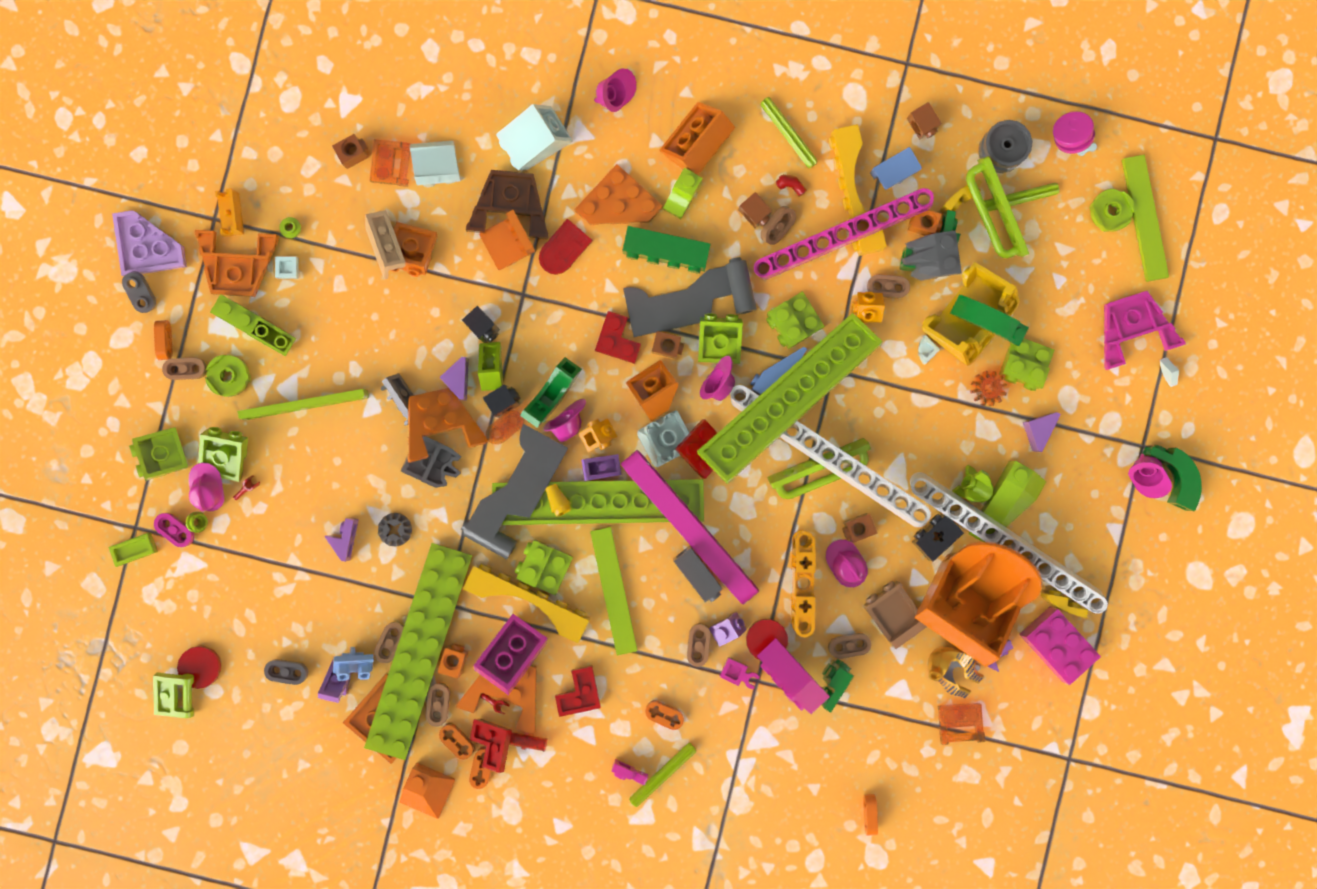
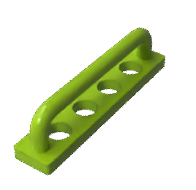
[966,156,1029,258]
[767,438,871,499]

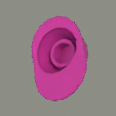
[594,68,637,112]
[700,356,735,401]
[543,399,586,442]
[1128,453,1172,498]
[189,463,224,511]
[826,539,868,588]

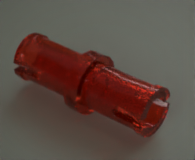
[509,733,548,752]

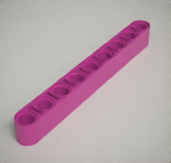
[754,188,934,280]
[621,450,760,605]

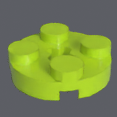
[1089,189,1135,232]
[205,355,251,397]

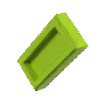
[108,532,158,567]

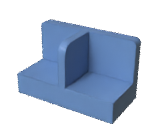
[870,147,922,190]

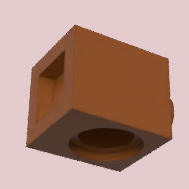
[907,102,942,140]
[332,134,369,169]
[738,192,772,228]
[652,331,684,359]
[842,513,878,543]

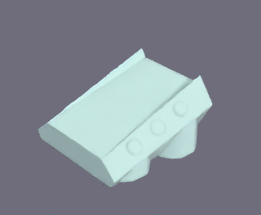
[409,140,461,188]
[637,410,689,468]

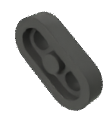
[122,271,156,313]
[264,659,308,685]

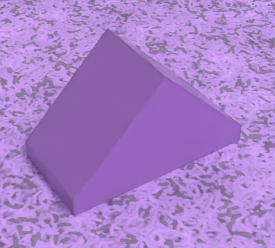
[440,357,469,401]
[1023,412,1061,452]

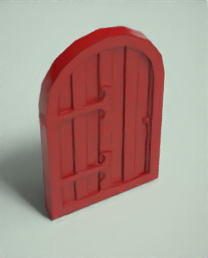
[539,219,593,275]

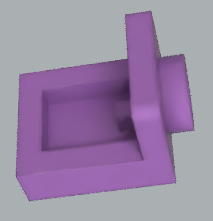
[709,612,747,647]

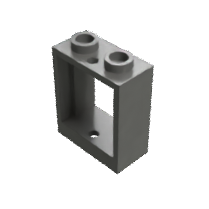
[673,546,722,602]

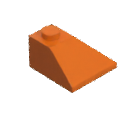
[625,360,678,421]
[399,763,455,819]

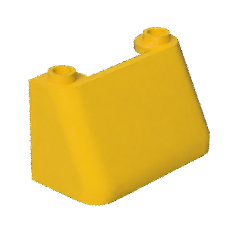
[922,262,1020,366]

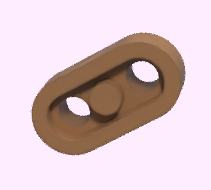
[761,206,796,245]
[867,274,910,298]
[162,358,207,380]
[374,622,404,663]
[687,623,710,667]
[828,633,871,659]
[426,683,450,727]

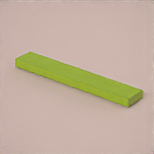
[1121,154,1169,282]
[237,389,369,420]
[590,527,638,656]

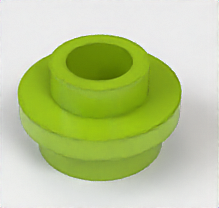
[279,217,301,239]
[186,512,208,533]

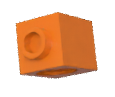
[907,210,943,236]
[438,643,469,679]

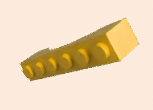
[829,124,887,256]
[463,563,590,643]

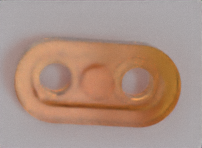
[486,410,524,445]

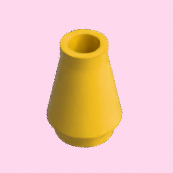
[545,484,571,517]

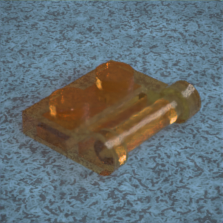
[369,139,411,187]
[938,703,985,745]

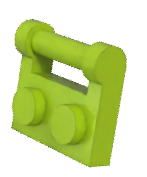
[153,672,194,718]

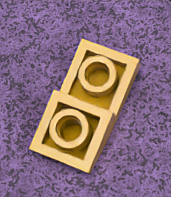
[940,179,982,213]
[1041,590,1088,618]

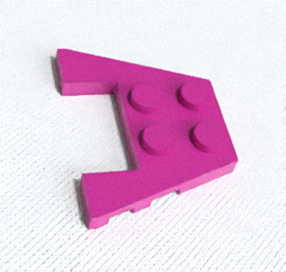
[1104,291,1186,370]

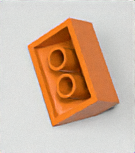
[659,102,735,175]

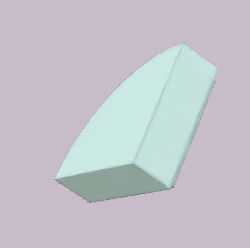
[918,335,941,365]
[1160,357,1179,387]

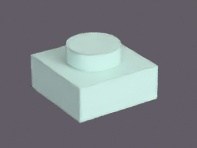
[275,257,299,279]

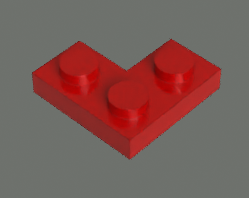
[595,311,641,364]
[675,419,717,479]
[555,665,601,717]
[470,718,512,773]

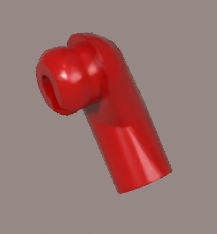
[776,174,807,197]

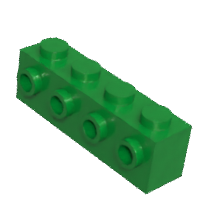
[622,226,711,274]

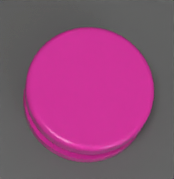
[1053,111,1095,154]

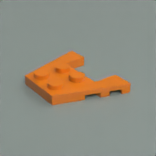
[195,230,279,297]
[407,388,488,463]
[456,665,537,735]

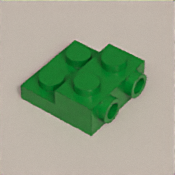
[822,659,854,713]

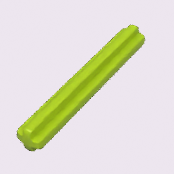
[760,97,818,168]
[977,183,1060,212]
[629,743,696,807]

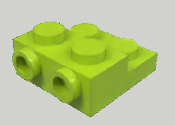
[766,291,825,350]
[698,313,743,364]
[999,338,1055,391]
[129,427,188,481]
[198,427,248,482]
[515,539,573,596]

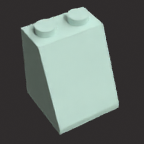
[496,104,573,170]

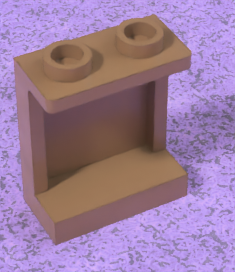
[863,581,927,649]

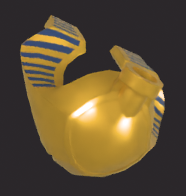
[927,646,984,699]

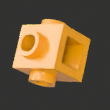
[852,292,885,323]
[579,419,618,452]

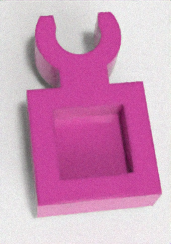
[719,657,759,689]
[611,759,648,785]

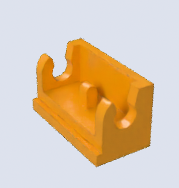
[215,188,244,237]

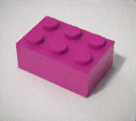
[1019,606,1101,686]
[473,614,547,695]
[757,639,830,714]

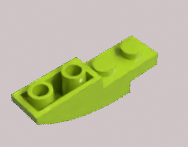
[210,294,296,356]

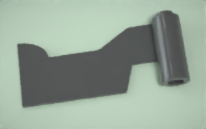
[623,257,757,337]
[461,424,568,559]

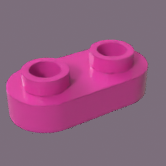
[154,513,194,547]

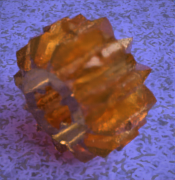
[970,371,1007,406]

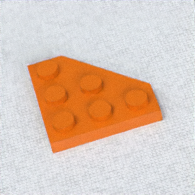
[574,164,663,225]
[343,673,396,764]

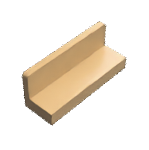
[365,210,405,280]

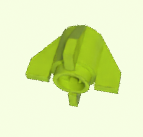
[952,465,993,503]

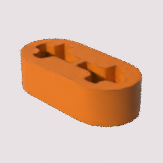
[154,320,173,360]
[645,701,684,730]
[439,723,474,760]
[469,747,491,789]
[863,794,878,836]

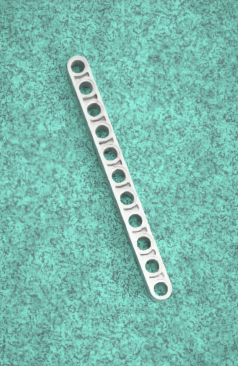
[730,385,931,527]
[910,472,1108,614]

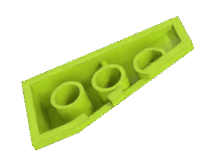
[969,461,1047,542]

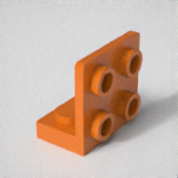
[479,210,536,270]

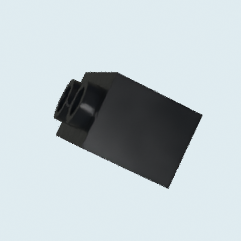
[462,306,500,343]
[483,384,521,418]
[912,514,964,562]

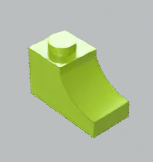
[663,167,703,219]
[478,342,503,391]

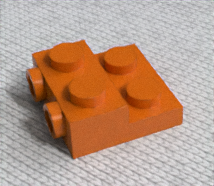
[391,222,438,277]

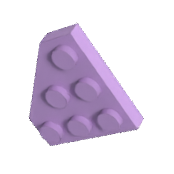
[112,210,187,276]

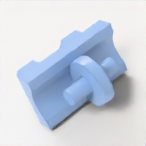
[333,647,374,681]

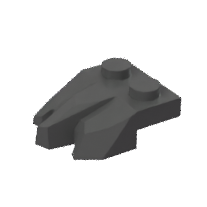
[901,231,962,281]
[400,436,461,488]

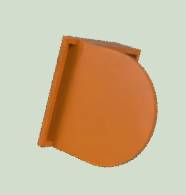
[914,542,1042,667]

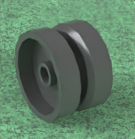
[978,120,1033,173]

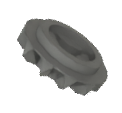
[378,513,412,547]

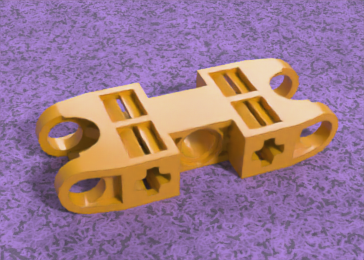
[791,530,816,638]

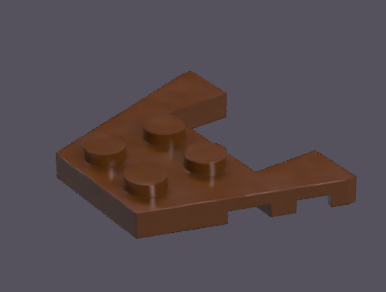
[466,170,548,239]

